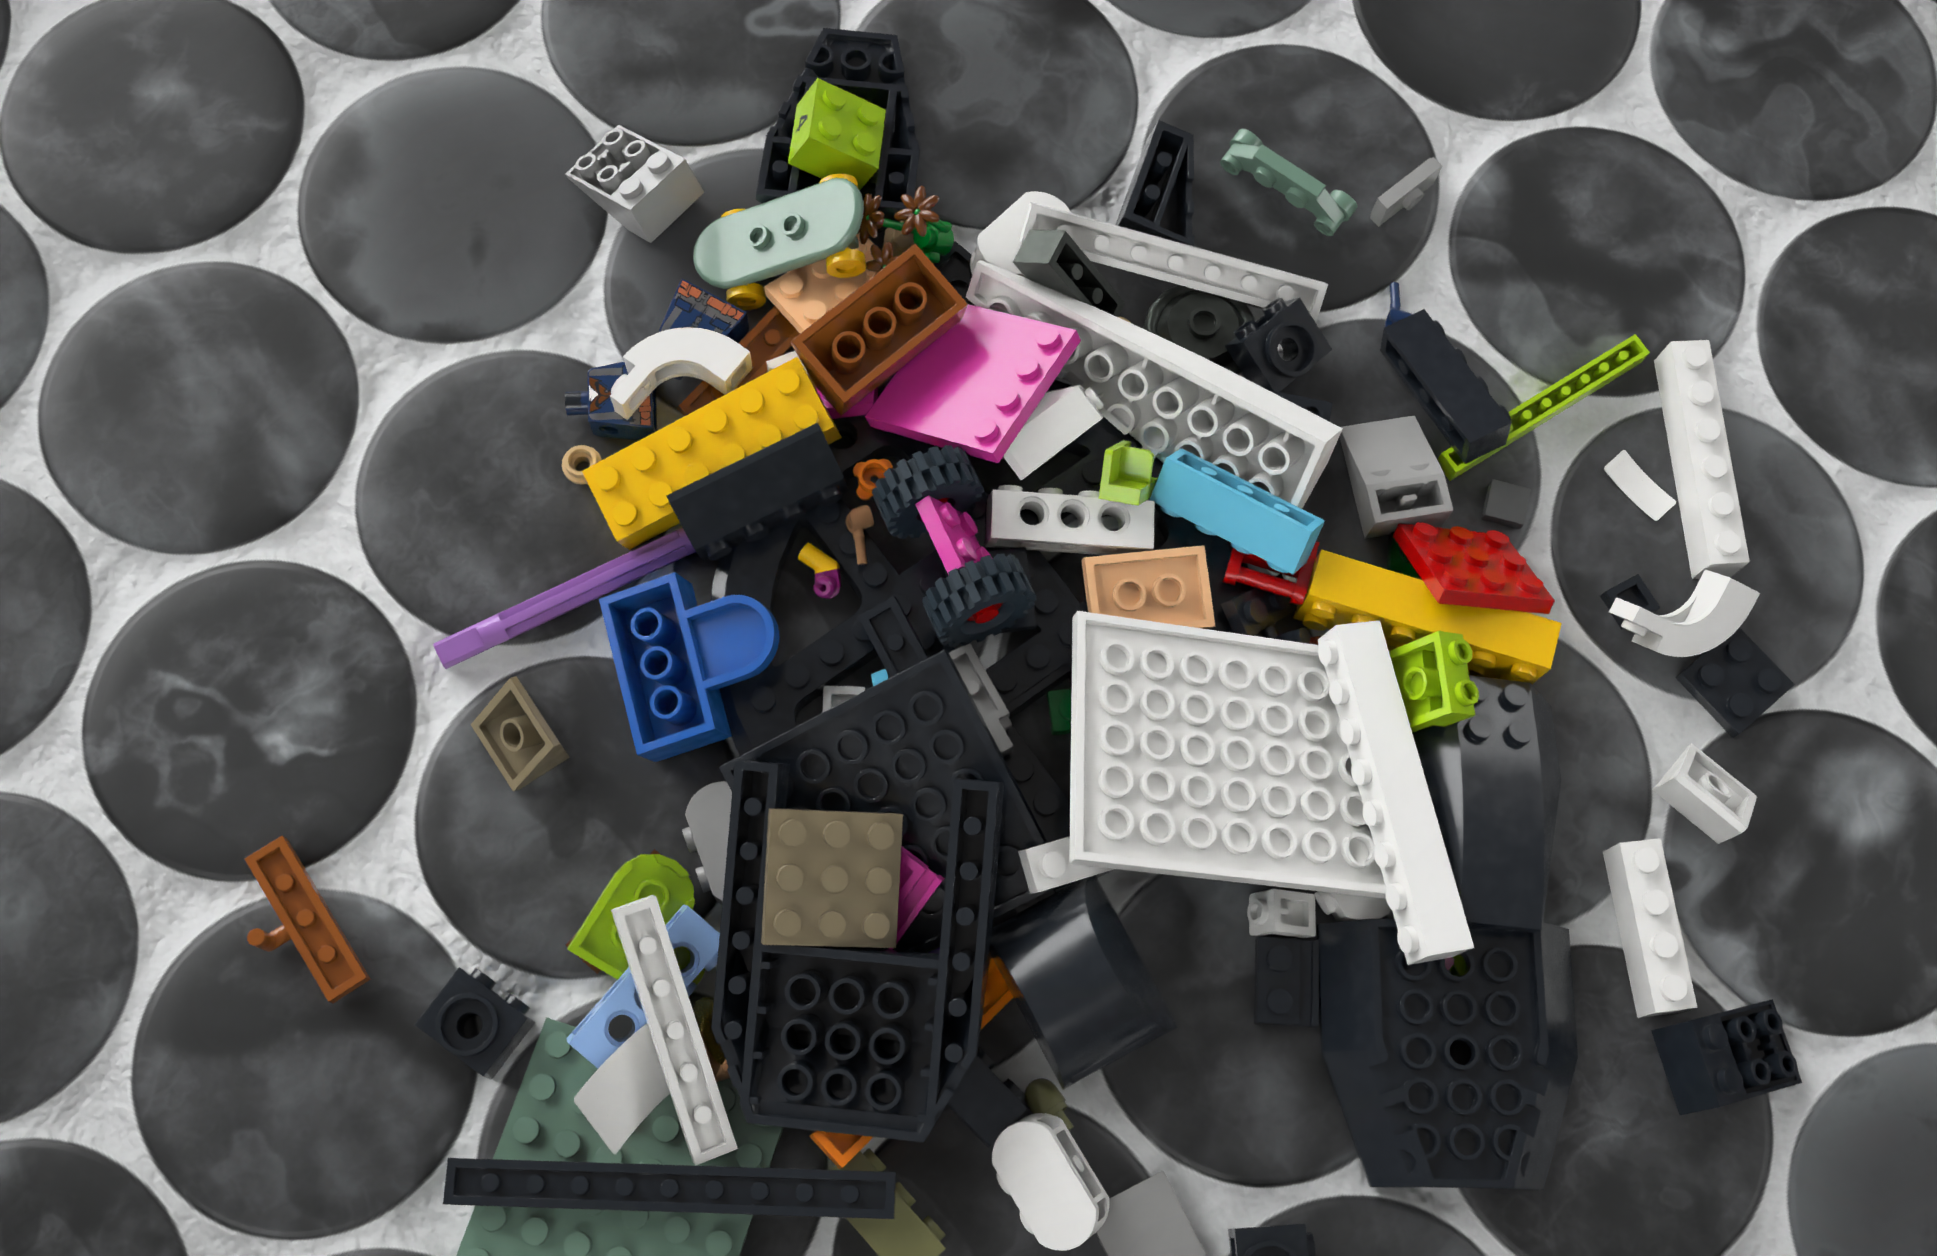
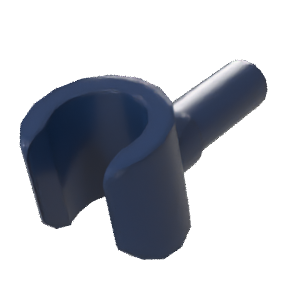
[1384,282,1412,327]

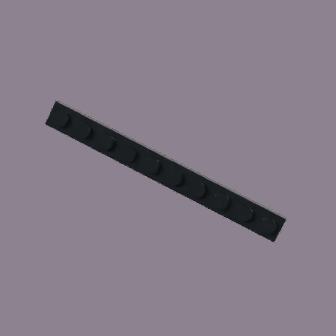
[443,1158,897,1219]

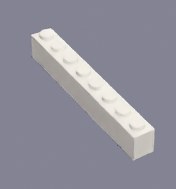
[1318,620,1474,965]

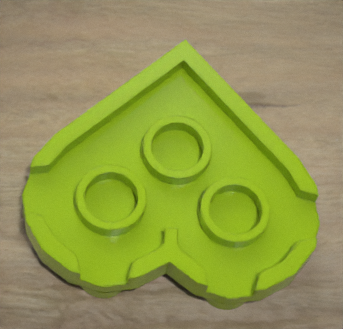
[567,854,706,985]

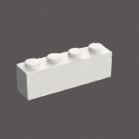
[1603,838,1697,1018]

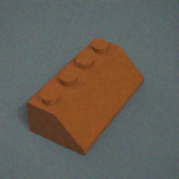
[791,243,968,416]

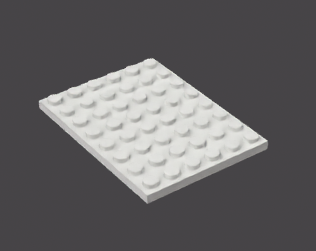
[1069,611,1386,899]

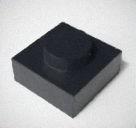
[1600,574,1661,630]

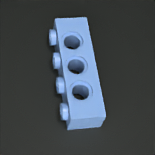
[566,904,720,1068]

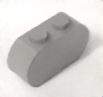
[682,781,732,905]

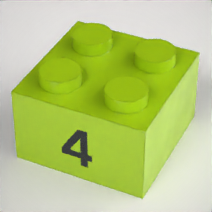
[788,78,886,190]

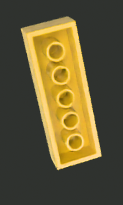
[582,356,842,550]
[1293,549,1562,685]

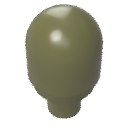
[1024,1078,1074,1131]

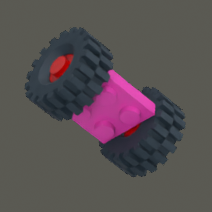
[872,445,1036,647]

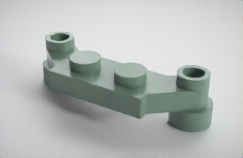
[1220,129,1358,236]

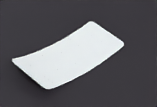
[1604,450,1676,521]

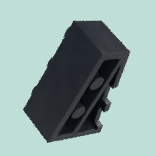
[1115,120,1194,247]

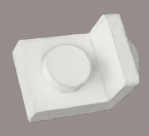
[1247,889,1316,938]

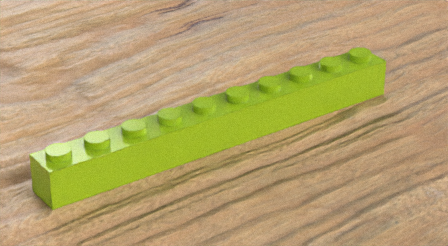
[1437,334,1650,481]

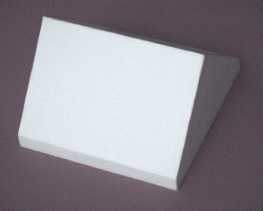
[1653,743,1757,844]

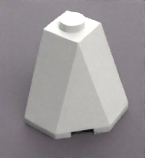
[1003,384,1105,480]

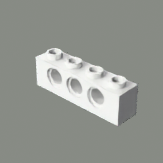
[985,485,1155,555]

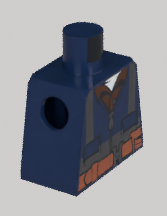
[659,279,749,380]
[565,362,657,441]

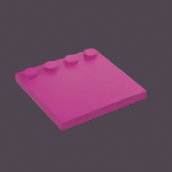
[865,304,1081,463]

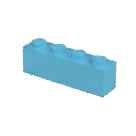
[1150,448,1325,574]

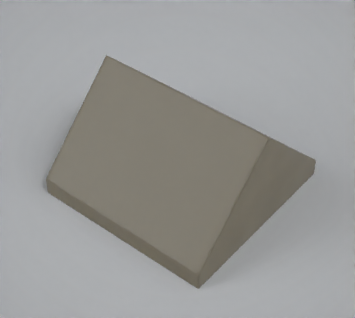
[471,676,570,792]

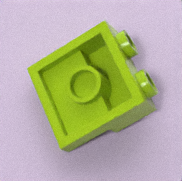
[1389,631,1479,733]

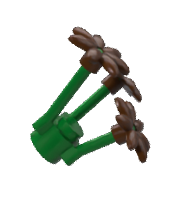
[857,186,954,275]

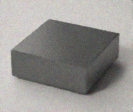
[1481,479,1531,529]

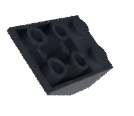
[1651,999,1802,1115]

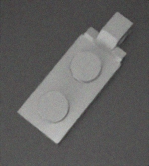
[949,644,1014,757]

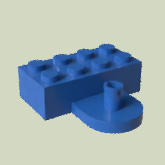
[599,572,779,763]

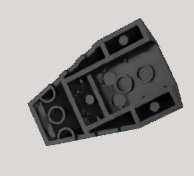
[756,28,920,236]
[1412,675,1561,933]

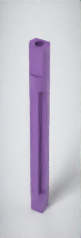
[433,527,696,669]

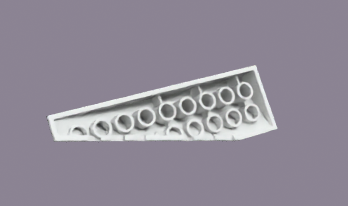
[966,260,1343,509]

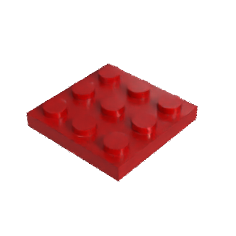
[1393,522,1555,614]

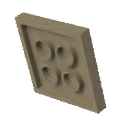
[761,808,903,948]

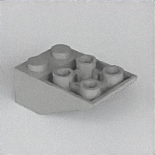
[565,125,705,243]
[1340,415,1453,539]

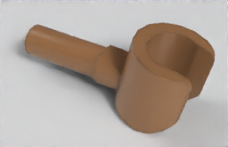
[845,505,874,565]

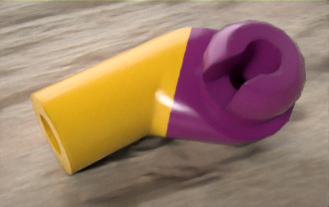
[798,543,842,599]

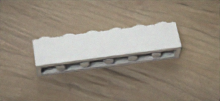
[1654,340,1750,579]

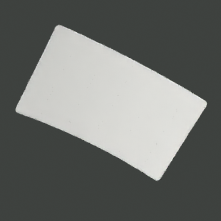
[574,1023,670,1154]

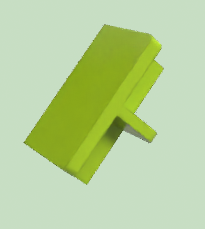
[1098,440,1158,506]

